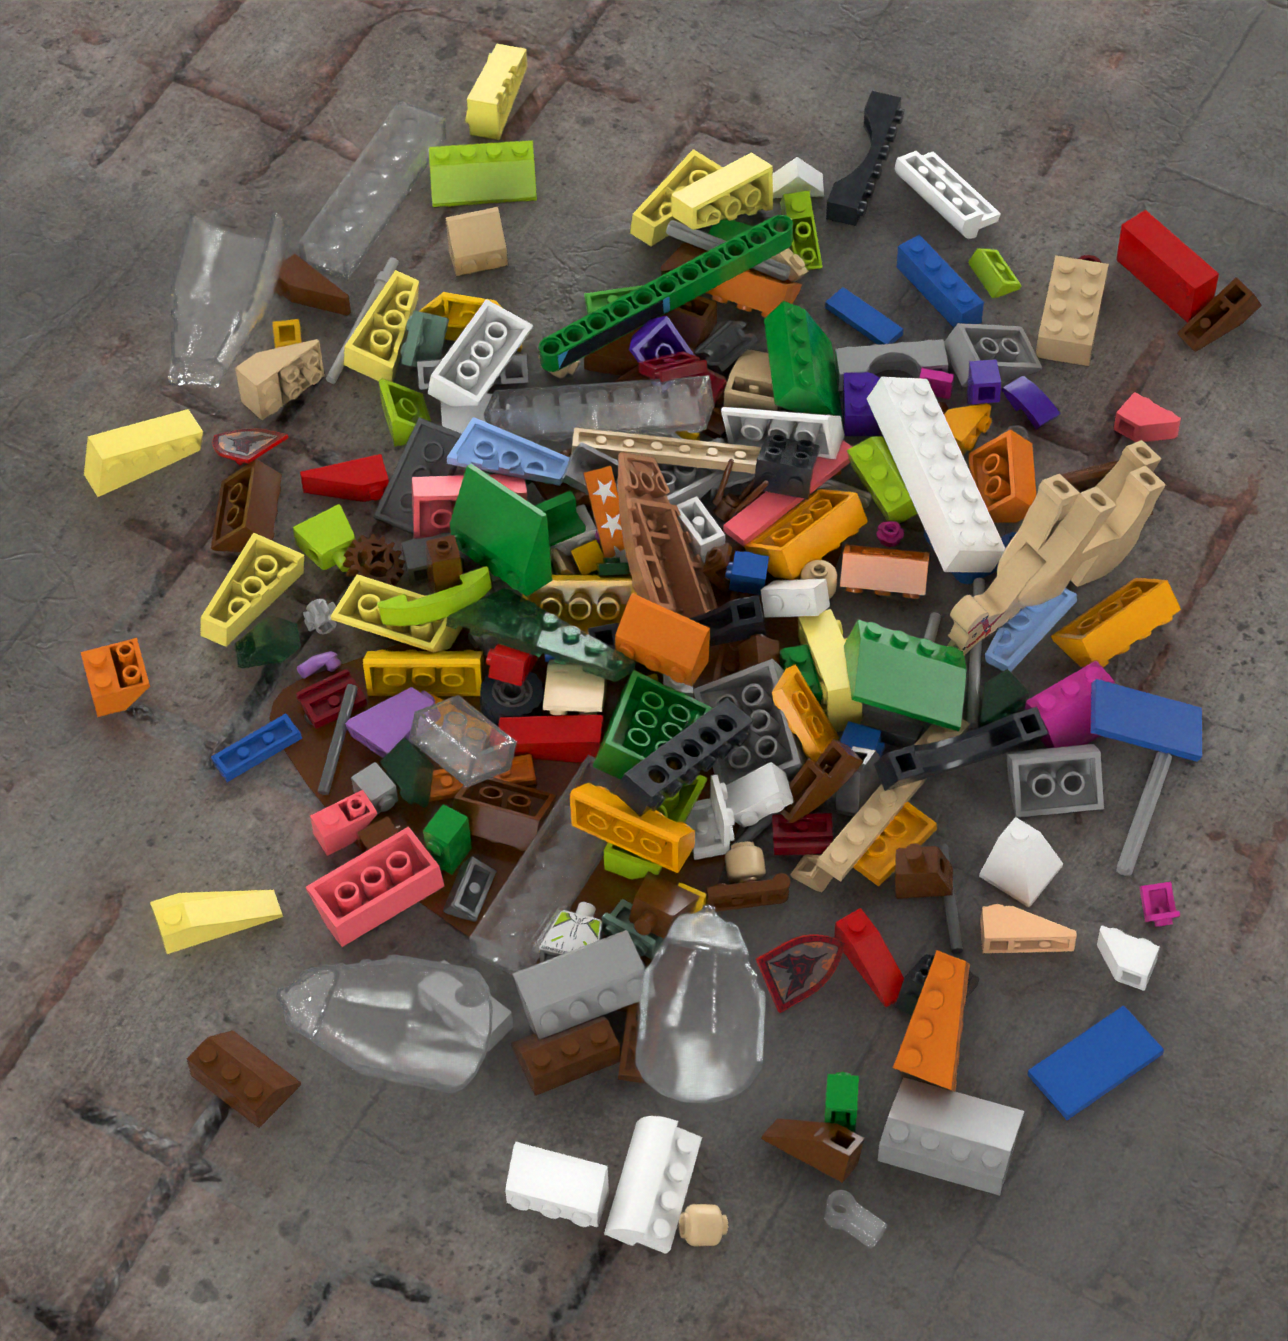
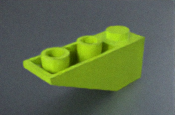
[780,191,823,270]

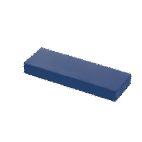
[825,287,904,345]
[211,713,302,782]

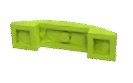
[377,566,492,626]

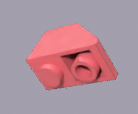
[1114,392,1181,442]
[310,790,377,856]

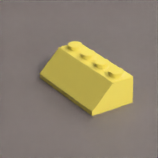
[331,574,463,652]

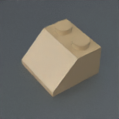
[446,207,508,276]

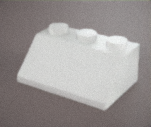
[505,1142,609,1227]

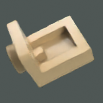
[771,248,808,282]

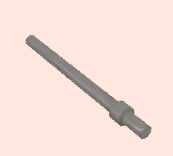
[326,258,399,384]
[967,578,985,728]

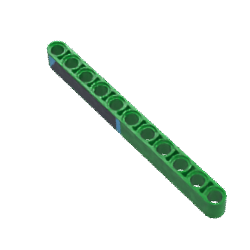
[539,215,793,372]

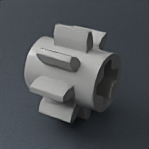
[303,599,337,634]

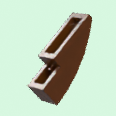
[780,739,864,823]

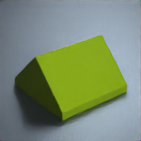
[379,378,431,447]

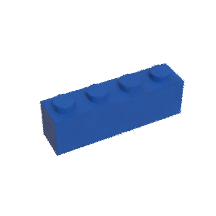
[897,235,984,328]

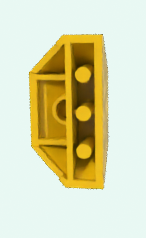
[420,292,522,352]

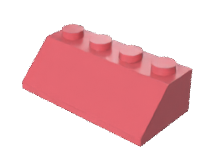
[412,474,527,539]
[306,826,444,947]

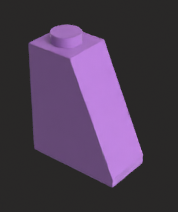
[345,687,439,766]

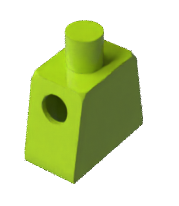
[293,504,356,572]

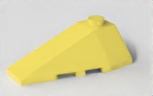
[150,890,283,954]

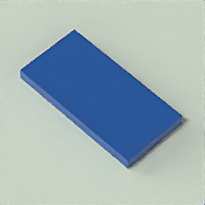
[1091,679,1202,762]
[1027,1005,1164,1120]

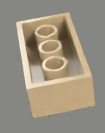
[1036,255,1109,366]

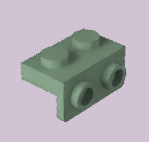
[401,310,449,367]
[602,899,671,960]

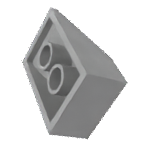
[944,323,1042,387]

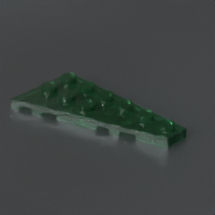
[446,587,636,682]

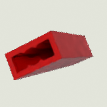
[492,715,605,764]

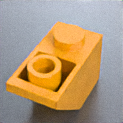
[944,403,992,455]

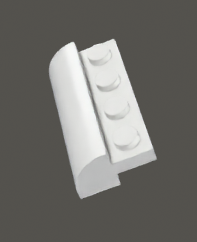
[895,151,1001,239]
[604,1116,702,1254]

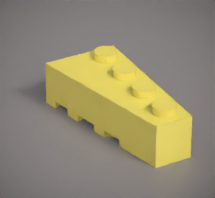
[466,44,527,140]
[630,149,723,246]
[671,153,773,230]
[84,409,203,497]
[201,533,304,647]
[798,609,862,732]

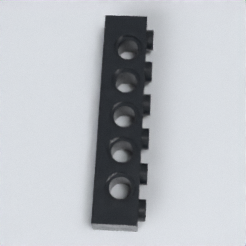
[614,698,754,816]

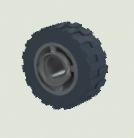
[480,672,544,727]

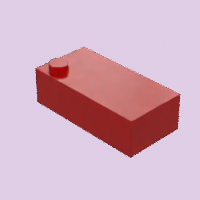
[1116,210,1219,323]

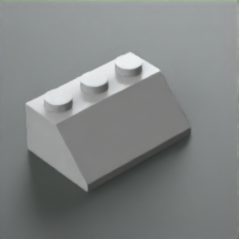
[1006,744,1104,818]

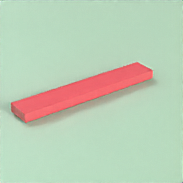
[723,440,852,547]

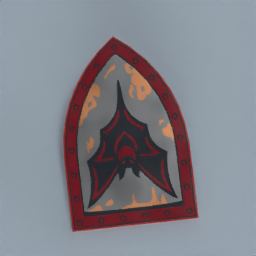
[213,429,289,465]
[756,934,845,1013]

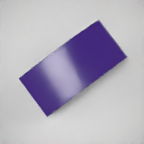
[1001,376,1060,430]

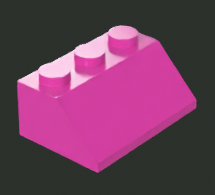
[1025,661,1115,748]

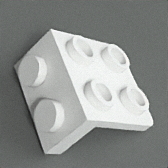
[685,774,735,860]

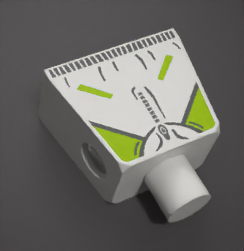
[540,902,603,963]

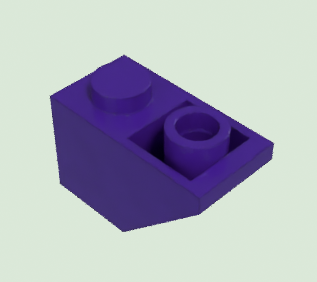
[967,359,1001,405]

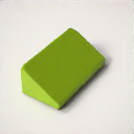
[968,248,1022,298]

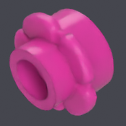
[876,521,904,547]

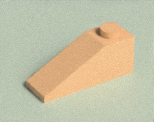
[980,904,1077,953]

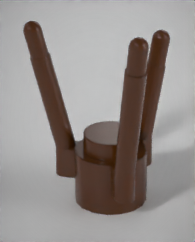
[712,459,769,522]

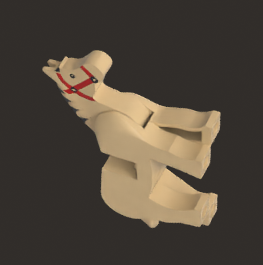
[947,440,1166,656]

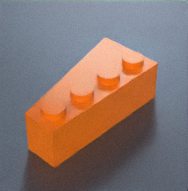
[893,951,970,1092]

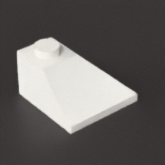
[979,817,1063,908]

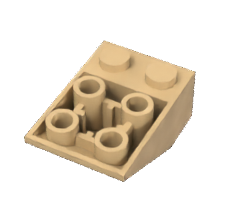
[235,339,324,420]
[724,349,782,411]
[543,660,607,715]

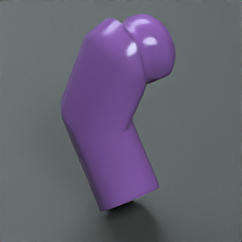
[297,651,341,679]

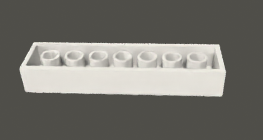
[867,377,1006,572]

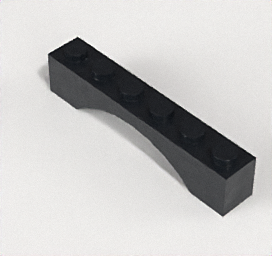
[826,91,904,226]
[588,596,767,666]
[874,707,1048,791]

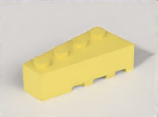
[344,270,419,382]

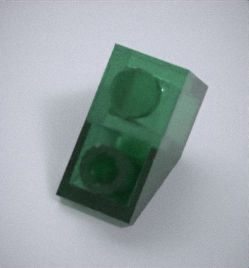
[234,614,301,669]
[979,669,1030,728]
[380,737,434,808]

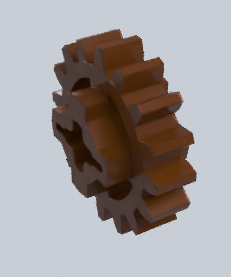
[343,534,405,586]

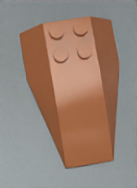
[618,452,718,618]

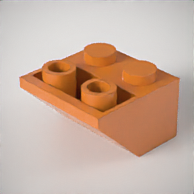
[80,638,150,717]

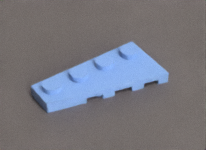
[447,417,570,486]
[985,588,1077,674]

